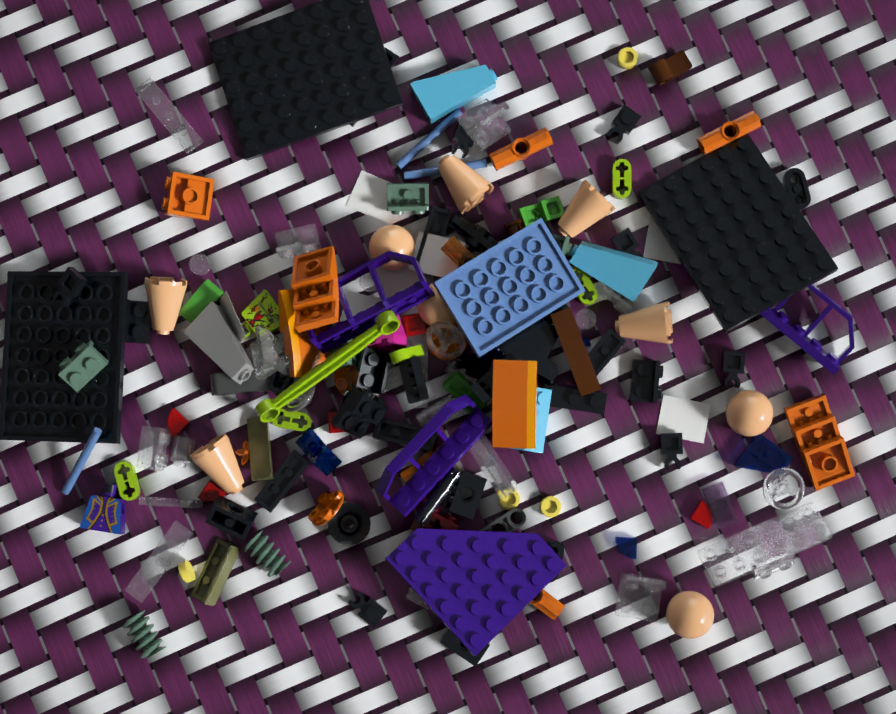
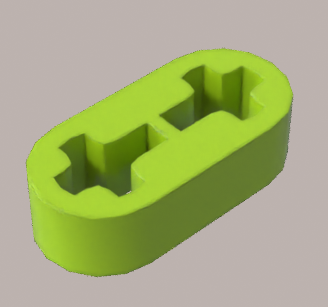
[611,159,632,200]
[573,267,598,305]
[389,345,425,364]
[272,409,312,431]
[114,461,140,501]

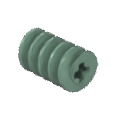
[244,530,292,577]
[122,610,166,659]

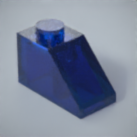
[296,427,342,476]

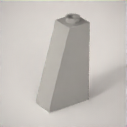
[184,301,254,384]

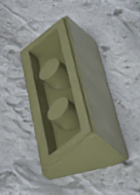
[247,416,273,481]
[190,538,241,606]

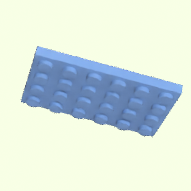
[433,218,585,358]

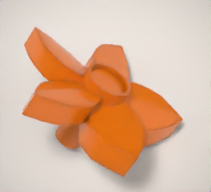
[235,440,250,466]

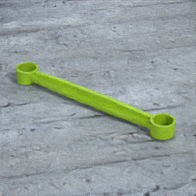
[255,310,400,423]

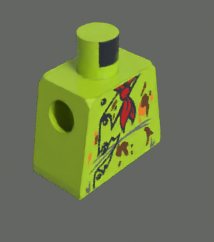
[241,289,279,339]

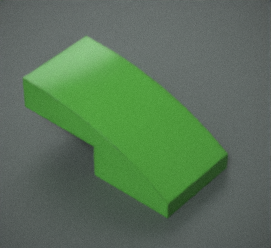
[517,196,564,228]
[179,279,224,323]
[442,370,487,415]

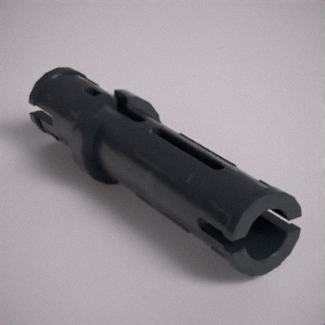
[413,467,462,527]

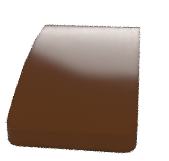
[648,50,692,86]

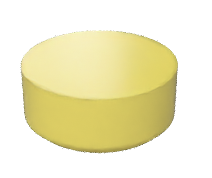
[616,47,638,69]
[498,488,520,510]
[539,496,561,517]
[178,560,196,583]

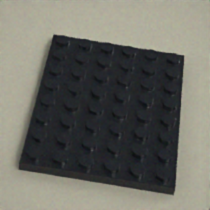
[208,0,404,161]
[638,134,838,333]
[0,271,129,444]

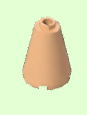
[438,155,494,214]
[558,179,616,238]
[144,277,187,335]
[615,301,673,344]
[190,433,244,495]

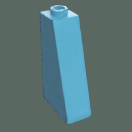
[410,64,497,124]
[569,241,658,302]

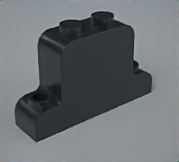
[489,319,558,386]

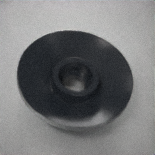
[328,502,371,545]

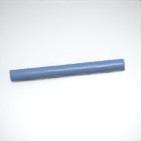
[396,108,463,169]
[404,159,487,180]
[62,427,102,495]

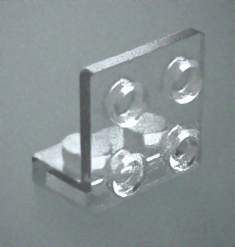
[274,223,322,260]
[136,426,171,471]
[615,573,667,622]

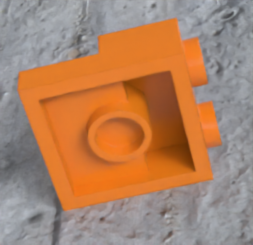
[161,172,215,221]

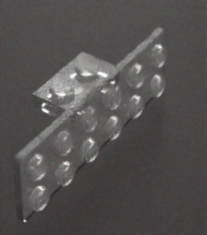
[697,502,833,587]

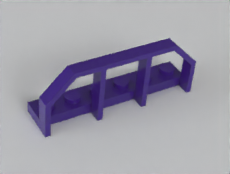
[306,251,435,354]
[760,284,855,375]
[376,394,492,517]

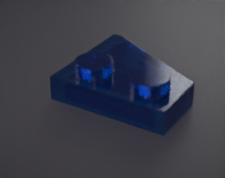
[733,434,793,475]

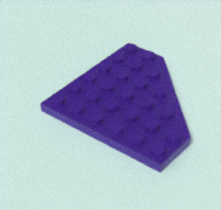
[385,528,567,656]

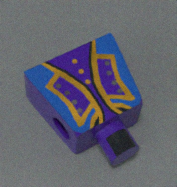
[80,483,126,534]

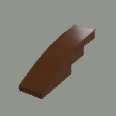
[551,307,601,397]

